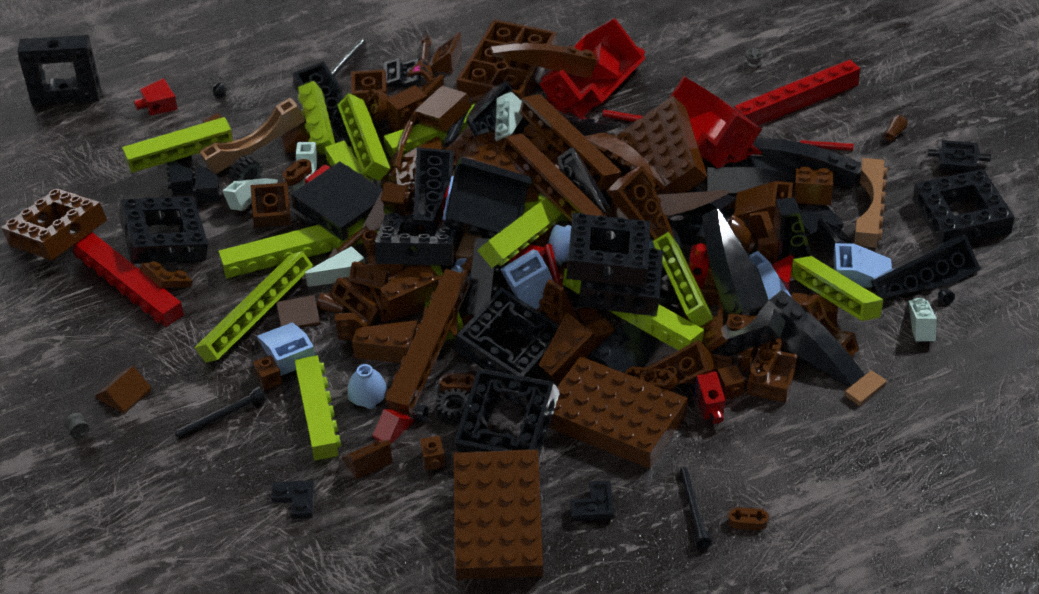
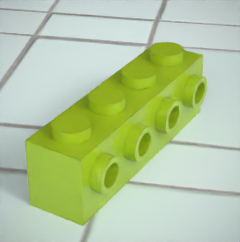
[298,81,335,155]

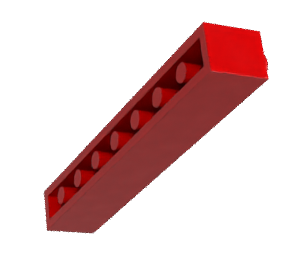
[734,60,860,126]
[73,232,184,327]

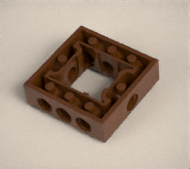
[1,188,107,261]

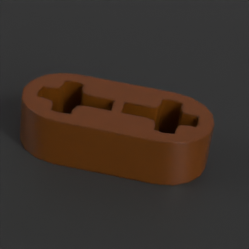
[282,159,312,186]
[439,373,475,394]
[728,507,769,530]

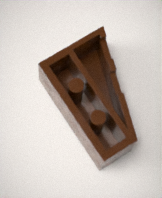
[380,265,439,317]
[539,312,600,385]
[352,320,418,363]

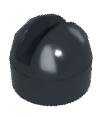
[212,83,227,98]
[938,288,955,305]

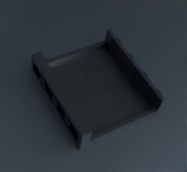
[445,157,533,239]
[291,161,383,241]

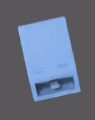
[833,243,892,287]
[500,250,553,309]
[749,251,792,313]
[257,322,315,376]

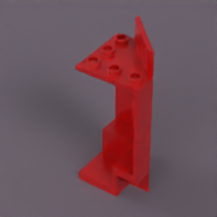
[539,18,646,119]
[670,76,763,168]

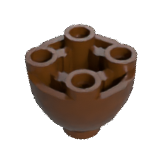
[361,89,389,124]
[729,215,757,254]

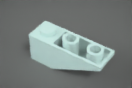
[495,92,523,141]
[223,178,278,211]
[305,246,365,287]
[908,298,937,341]

